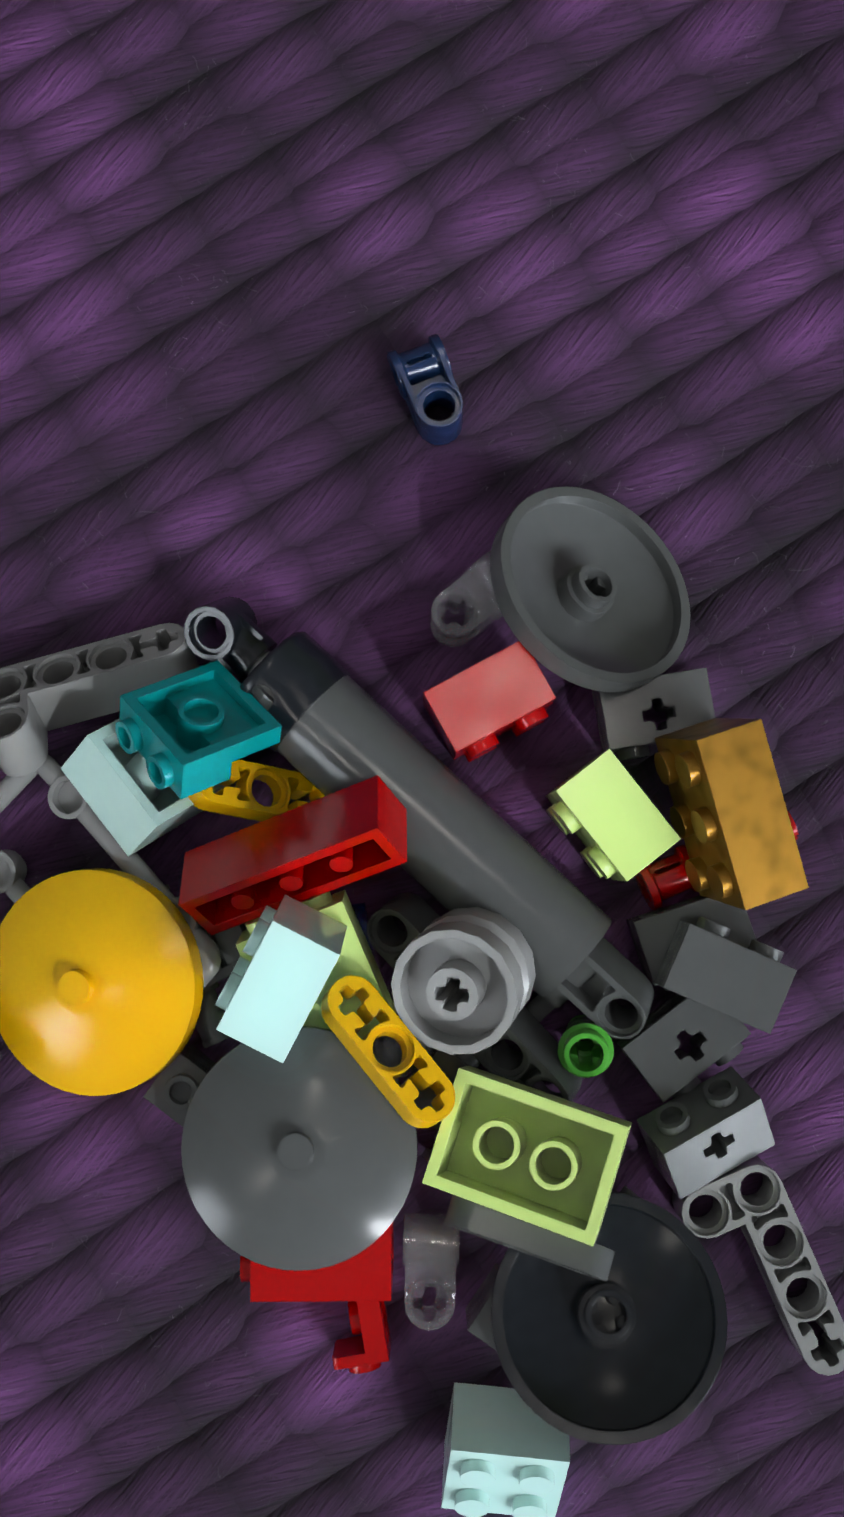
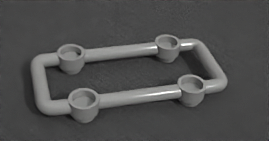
[0,755,221,988]

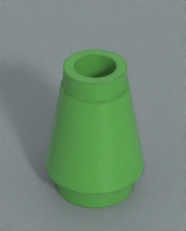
[558,1015,614,1078]

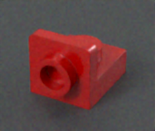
[332,1301,392,1374]

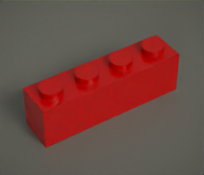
[178,775,407,935]

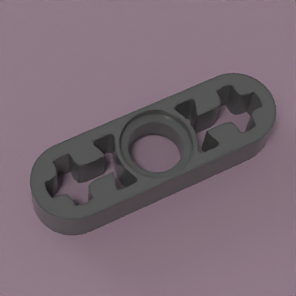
[444,1195,615,1282]

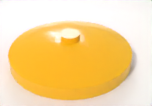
[0,868,204,1096]

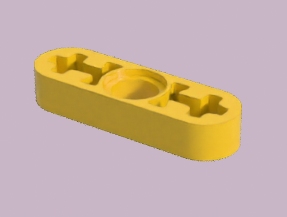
[188,759,324,822]
[321,975,455,1128]

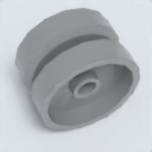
[391,907,536,1055]

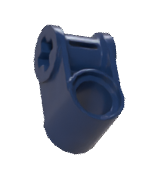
[387,334,463,445]

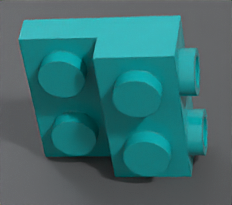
[115,660,282,799]

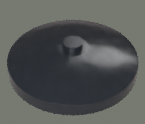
[491,1192,728,1445]

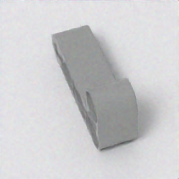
[0,623,200,777]
[672,1156,844,1376]

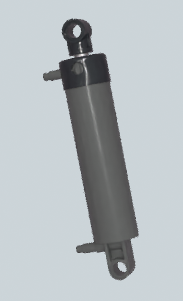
[184,596,654,1039]

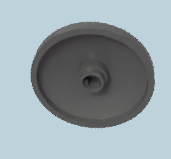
[490,486,690,692]
[181,1026,418,1271]

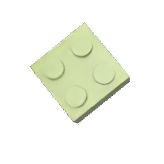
[546,749,681,882]

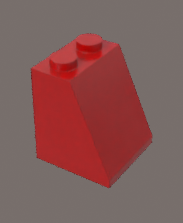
[240,1221,394,1302]

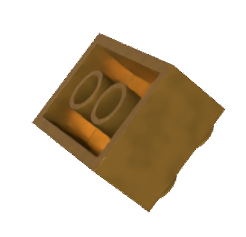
[654,718,809,910]

